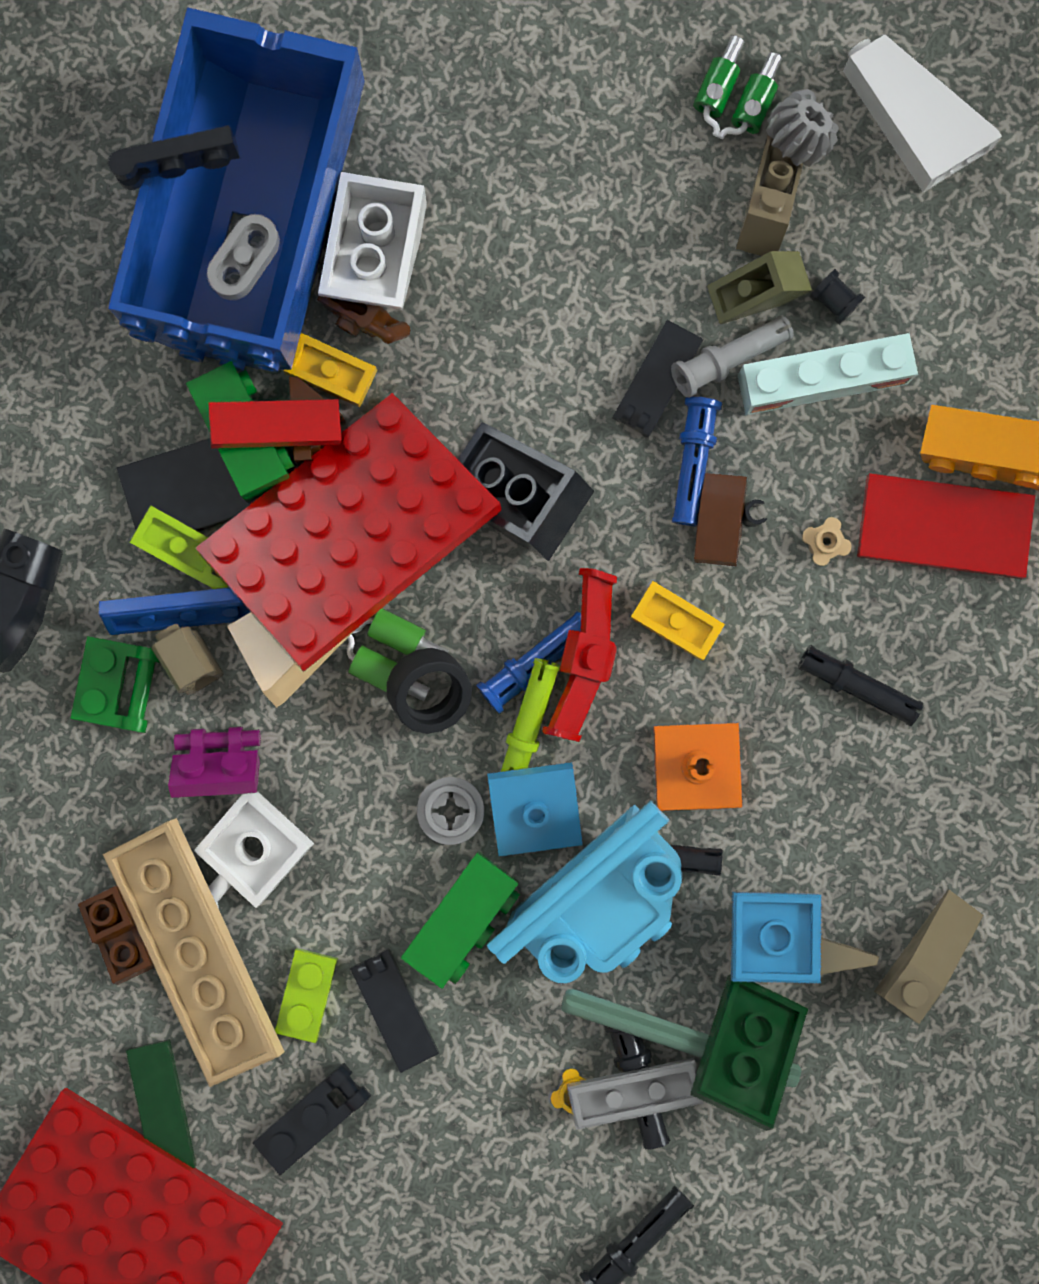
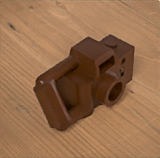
[317,296,410,344]

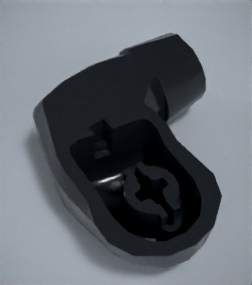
[0,529,63,673]

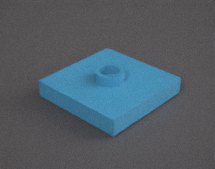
[487,762,583,856]
[731,892,821,983]

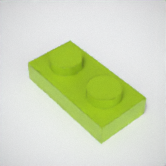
[275,948,338,1043]

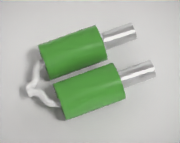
[347,608,449,701]

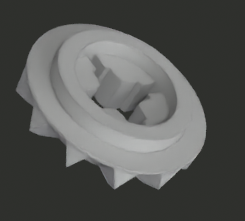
[417,777,485,845]

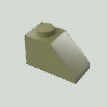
[707,251,812,324]

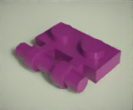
[168,726,261,798]

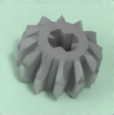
[766,92,839,167]

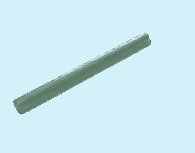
[561,989,801,1087]

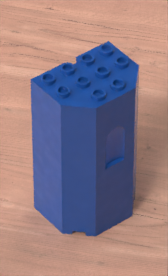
[108,7,365,372]

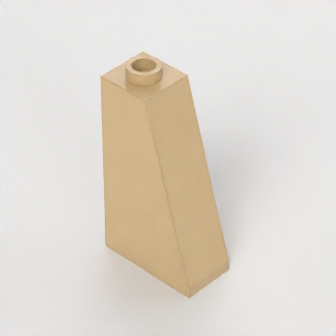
[227,612,354,708]

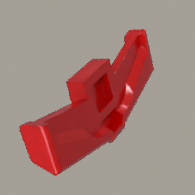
[542,568,617,742]

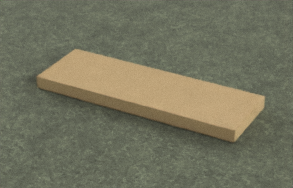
[103,818,285,1087]

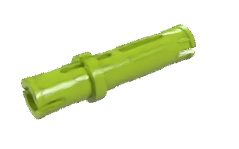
[501,658,560,772]

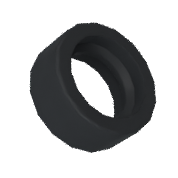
[386,648,472,734]

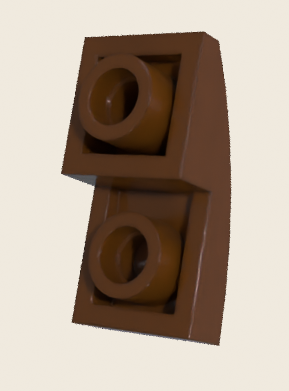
[694,473,747,567]
[78,886,155,985]

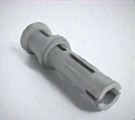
[671,315,794,398]

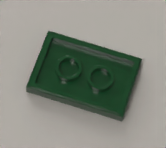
[690,974,808,1131]

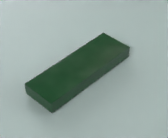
[126,1039,197,1168]

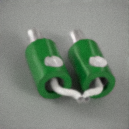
[693,36,782,139]

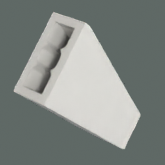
[843,34,1002,193]

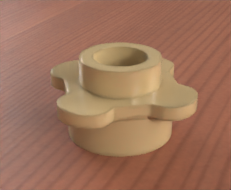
[802,517,852,566]

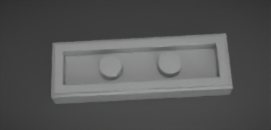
[567,1058,704,1130]

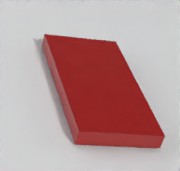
[857,473,1036,579]

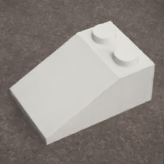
[318,172,427,310]

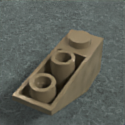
[736,135,803,256]

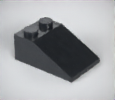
[458,422,594,561]

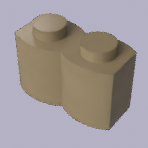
[152,624,224,695]

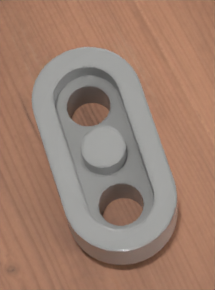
[207,214,280,300]

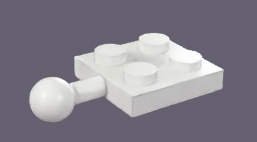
[194,791,314,909]

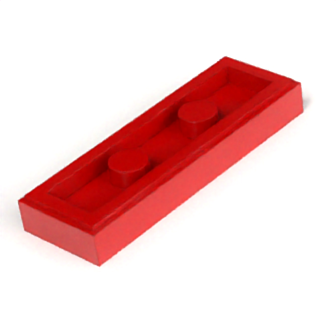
[208,399,342,448]

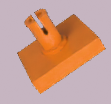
[653,723,742,811]

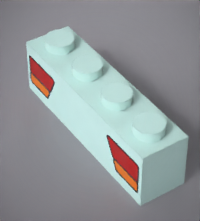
[737,333,918,415]

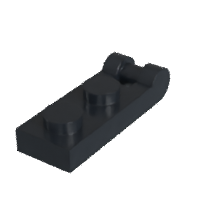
[108,125,240,190]
[253,1063,372,1176]

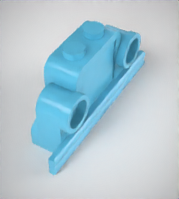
[487,801,682,983]

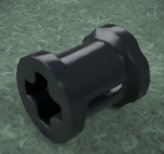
[809,269,866,325]

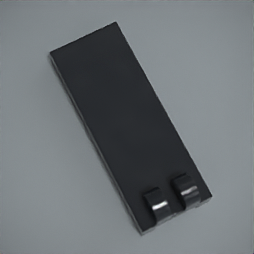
[612,319,704,439]
[350,948,439,1073]

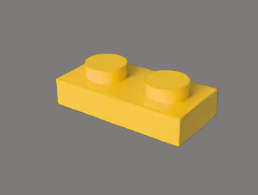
[283,333,377,407]
[630,581,725,661]

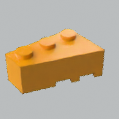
[920,405,1039,490]

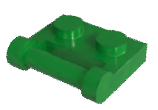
[70,636,160,733]

